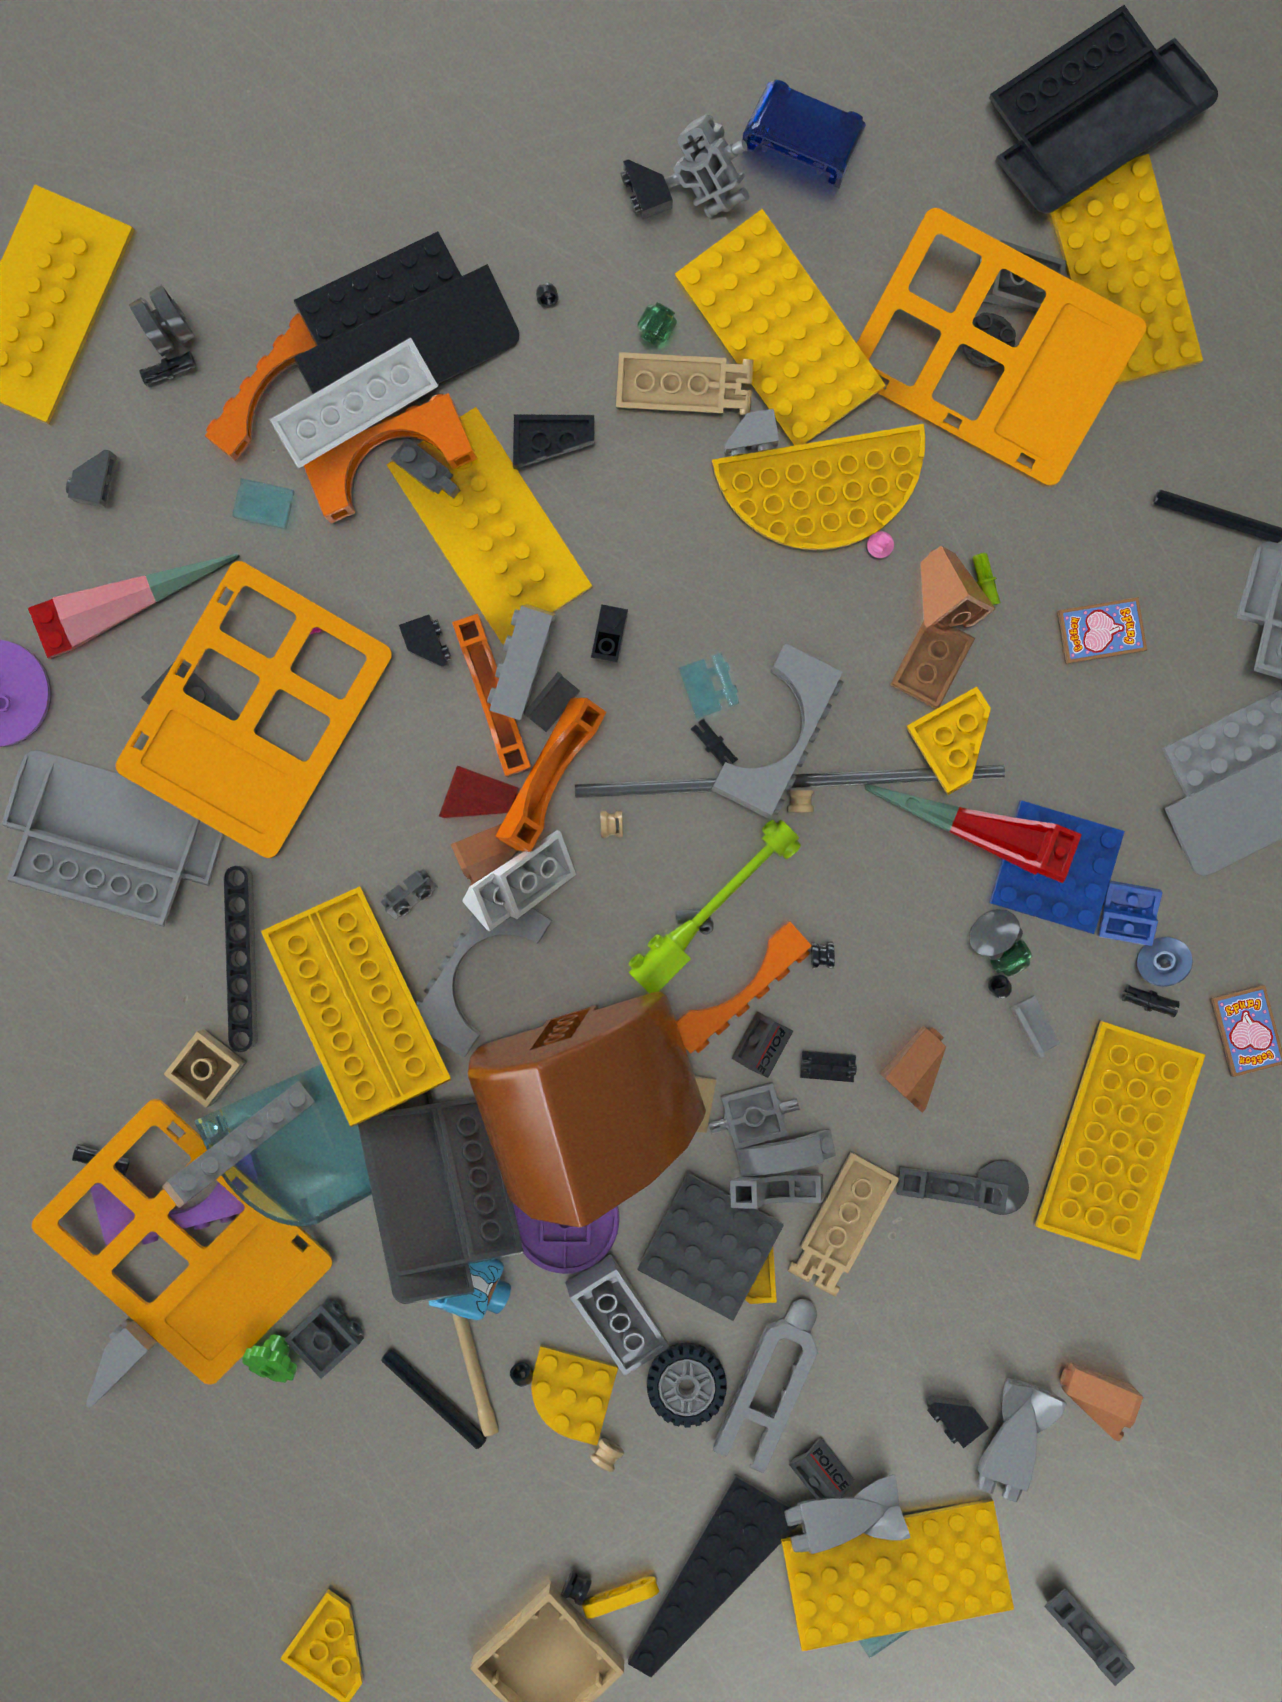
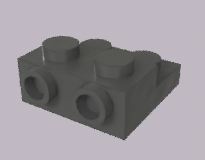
[284,1298,364,1379]

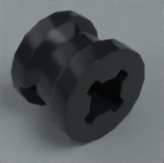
[811,942,835,969]
[561,1571,592,1606]

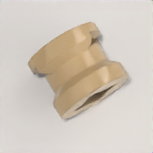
[787,790,814,813]
[601,811,623,838]
[590,1438,624,1472]

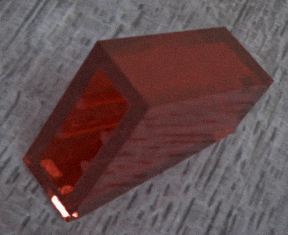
[439,766,520,819]

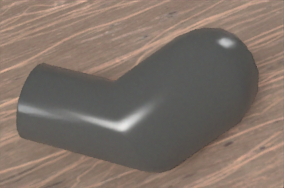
[675,908,714,934]

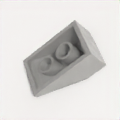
[980,240,1066,312]
[86,1318,157,1409]

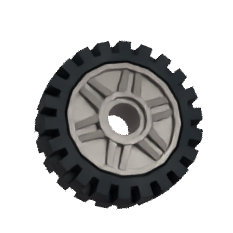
[647,1343,727,1428]

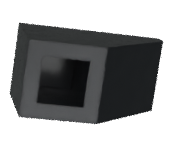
[620,159,673,220]
[591,604,628,663]
[399,614,452,669]
[926,1396,989,1449]

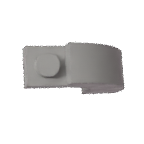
[736,1130,836,1176]
[730,1172,824,1209]

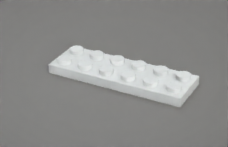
[269,338,438,468]

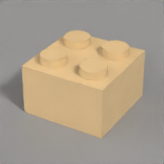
[164,1029,246,1108]

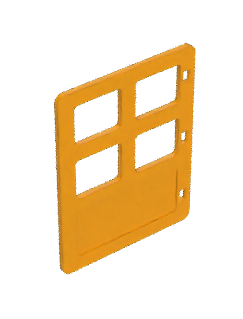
[857,208,1146,485]
[116,561,392,858]
[32,1099,333,1384]

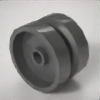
[129,285,194,357]

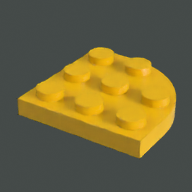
[531,1344,618,1446]

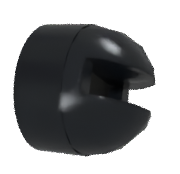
[536,282,558,307]
[988,975,1012,999]
[510,1362,533,1387]

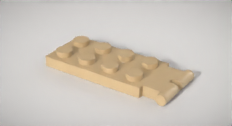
[616,352,754,415]
[787,1152,899,1297]

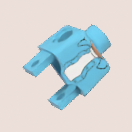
[429,1259,511,1321]

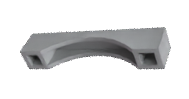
[162,1081,315,1208]

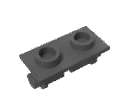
[381,869,438,919]

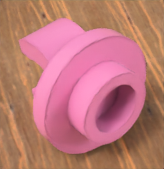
[867,531,894,559]

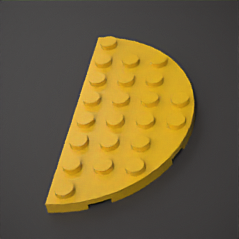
[712,424,925,550]

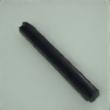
[1154,490,1282,543]
[381,1349,487,1449]

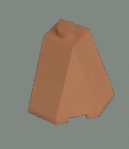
[921,546,995,635]
[451,824,518,886]
[879,1026,946,1113]
[1060,1362,1143,1441]

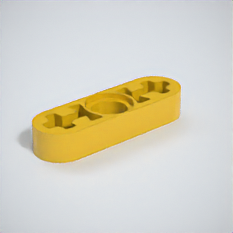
[582,1576,659,1619]

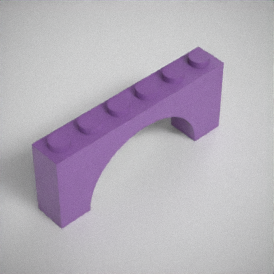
[90,1150,267,1246]

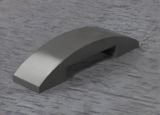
[897,1167,1009,1212]
[1045,1588,1135,1686]

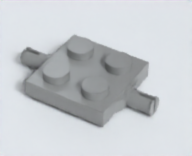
[709,1083,800,1150]

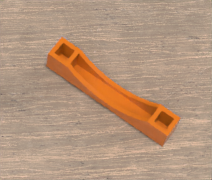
[205,313,316,461]
[452,613,532,778]
[495,698,607,852]
[676,921,812,1054]

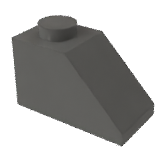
[66,450,117,508]

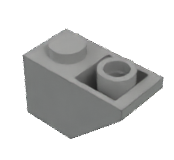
[724,409,779,456]

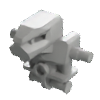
[665,114,749,218]

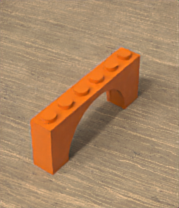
[304,393,478,524]

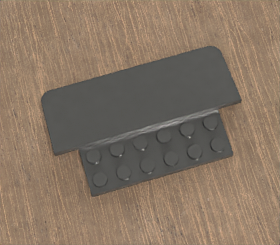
[357,1090,524,1304]

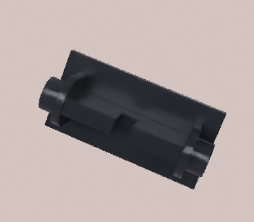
[800,1051,857,1082]

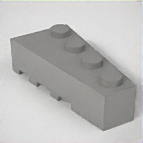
[487,604,557,720]

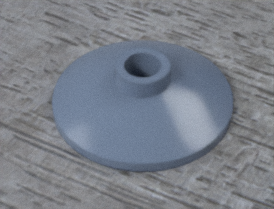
[1137,937,1193,987]

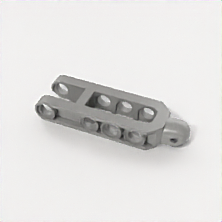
[713,1299,818,1473]

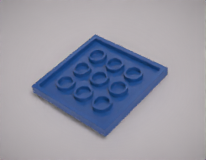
[990,800,1125,934]

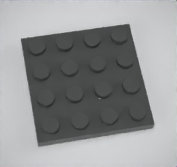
[637,1173,784,1321]

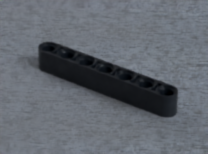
[224,866,258,1052]

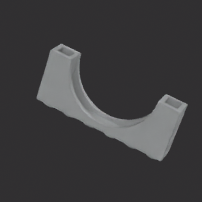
[711,643,844,819]
[416,908,553,1057]

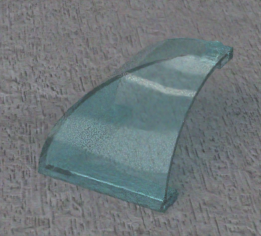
[194,1064,372,1226]

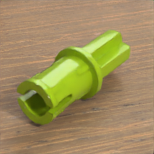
[972,553,1001,605]

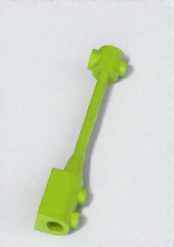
[628,819,801,994]

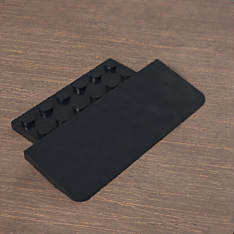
[989,5,1218,213]
[294,231,519,395]

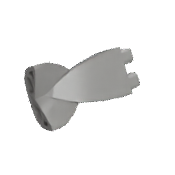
[977,1379,1067,1502]
[784,1475,911,1554]

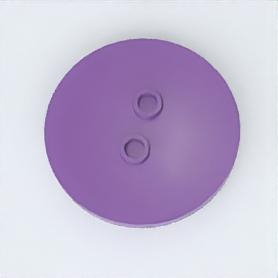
[0,640,51,747]
[513,1204,619,1274]

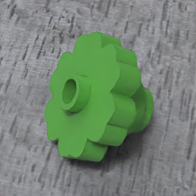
[242,1335,298,1383]

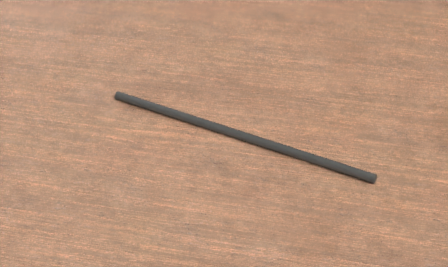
[575,765,1005,798]

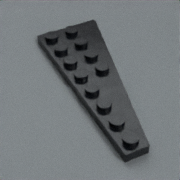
[628,1474,799,1677]

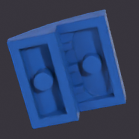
[1098,880,1163,946]

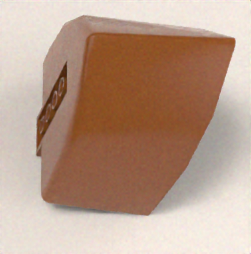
[468,992,706,1227]

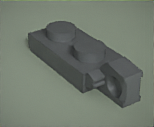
[391,438,460,499]

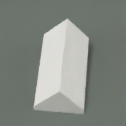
[462,830,576,931]

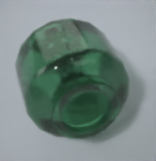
[637,302,677,345]
[990,939,1033,977]

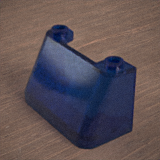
[742,80,866,189]

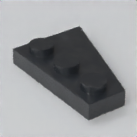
[513,414,595,469]

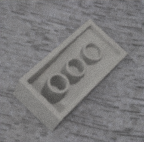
[565,1254,670,1376]

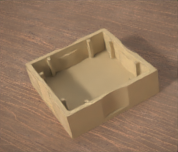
[470,1582,625,1702]

